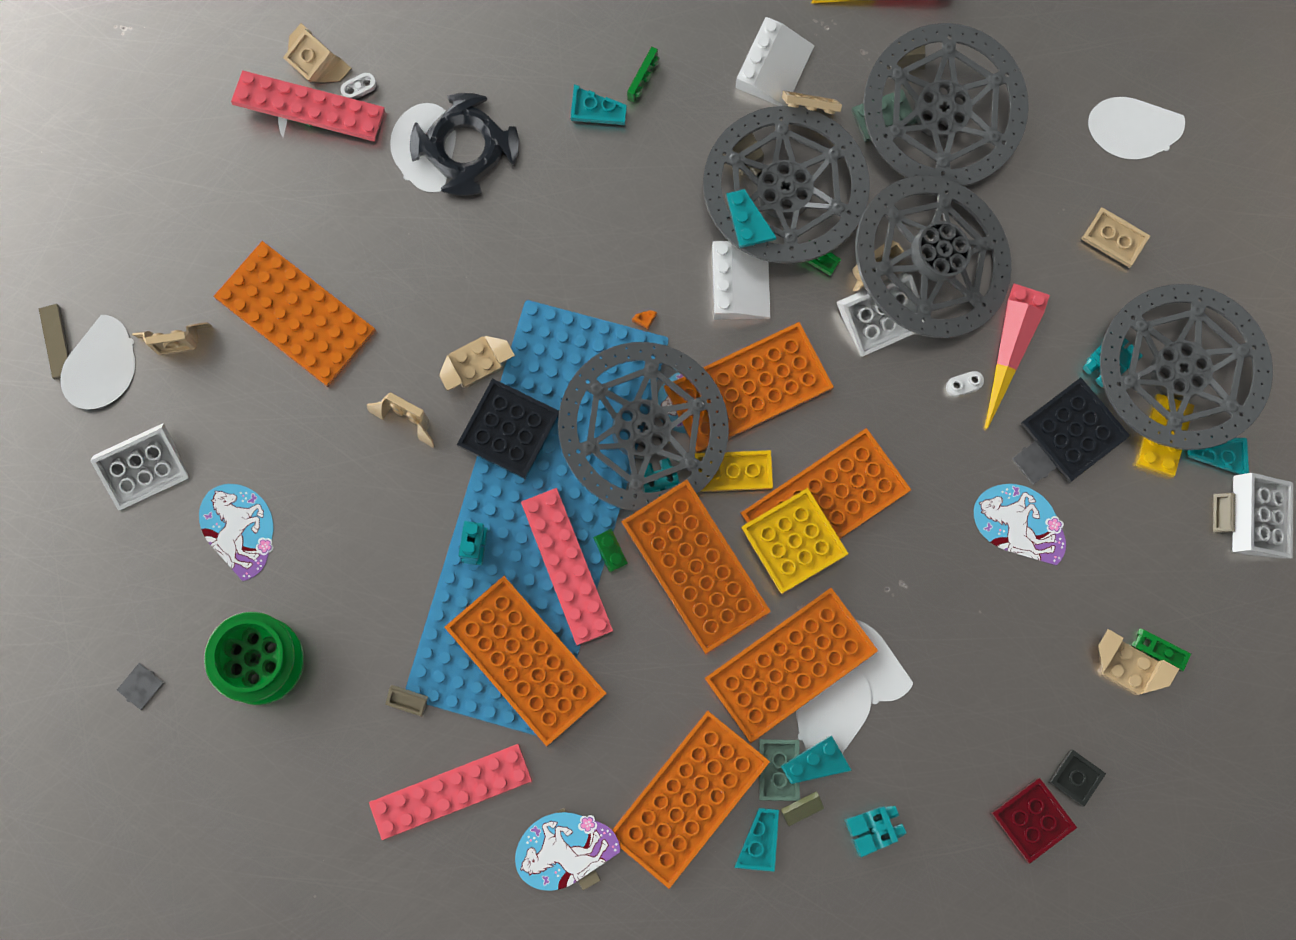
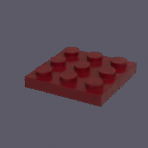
[991,778,1077,864]

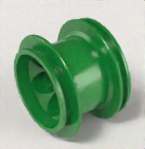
[204,612,304,705]

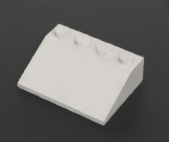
[736,17,814,106]
[712,241,770,320]
[837,272,924,357]
[90,423,189,511]
[1232,473,1293,559]

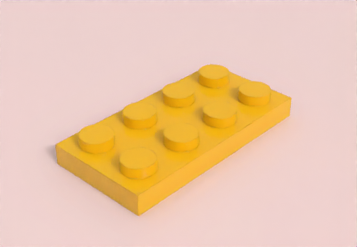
[1136,394,1195,477]
[695,450,773,492]

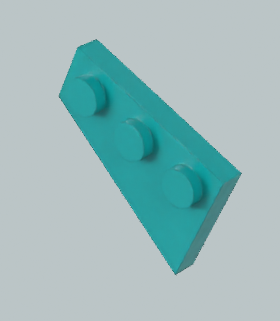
[781,736,852,784]

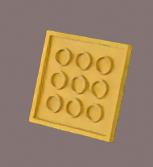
[741,488,849,594]

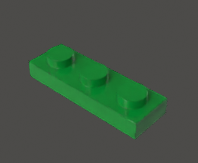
[627,46,660,103]

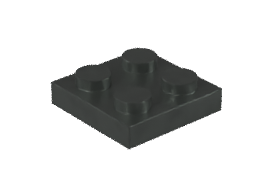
[1049,750,1106,807]

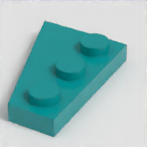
[570,84,627,125]
[726,189,777,248]
[1187,437,1249,475]
[734,808,779,872]

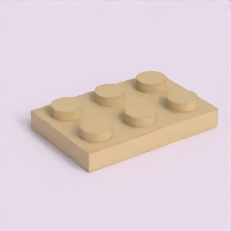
[782,90,842,114]
[1082,207,1150,268]

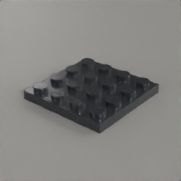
[1021,377,1130,482]
[457,378,559,479]

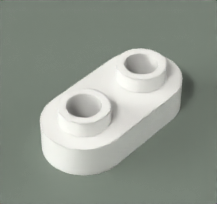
[341,73,376,100]
[946,371,984,397]

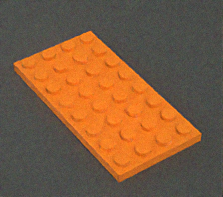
[213,241,376,387]
[664,322,834,453]
[740,428,911,539]
[621,479,771,654]
[444,576,607,747]
[704,588,878,743]
[612,710,770,889]

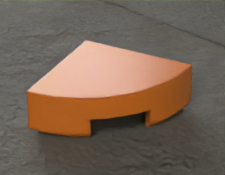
[632,310,657,330]

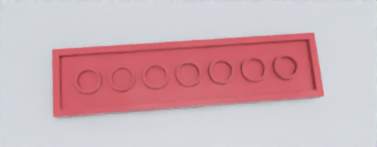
[231,70,385,142]
[521,488,613,646]
[369,744,532,840]

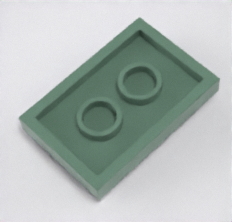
[851,89,916,142]
[759,739,800,801]

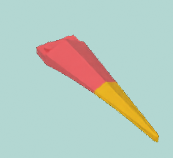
[985,283,1050,429]

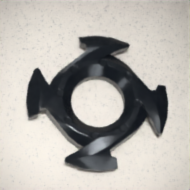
[410,93,519,196]

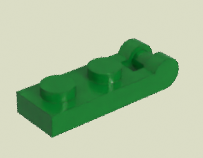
[1131,629,1191,672]

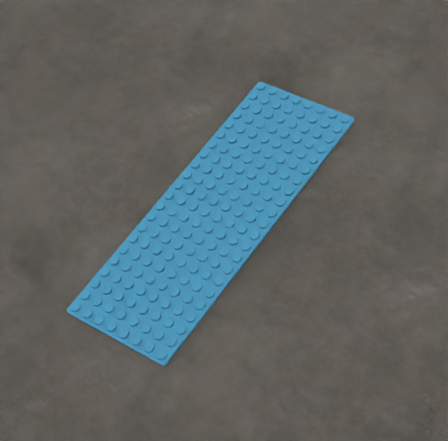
[405,300,669,736]

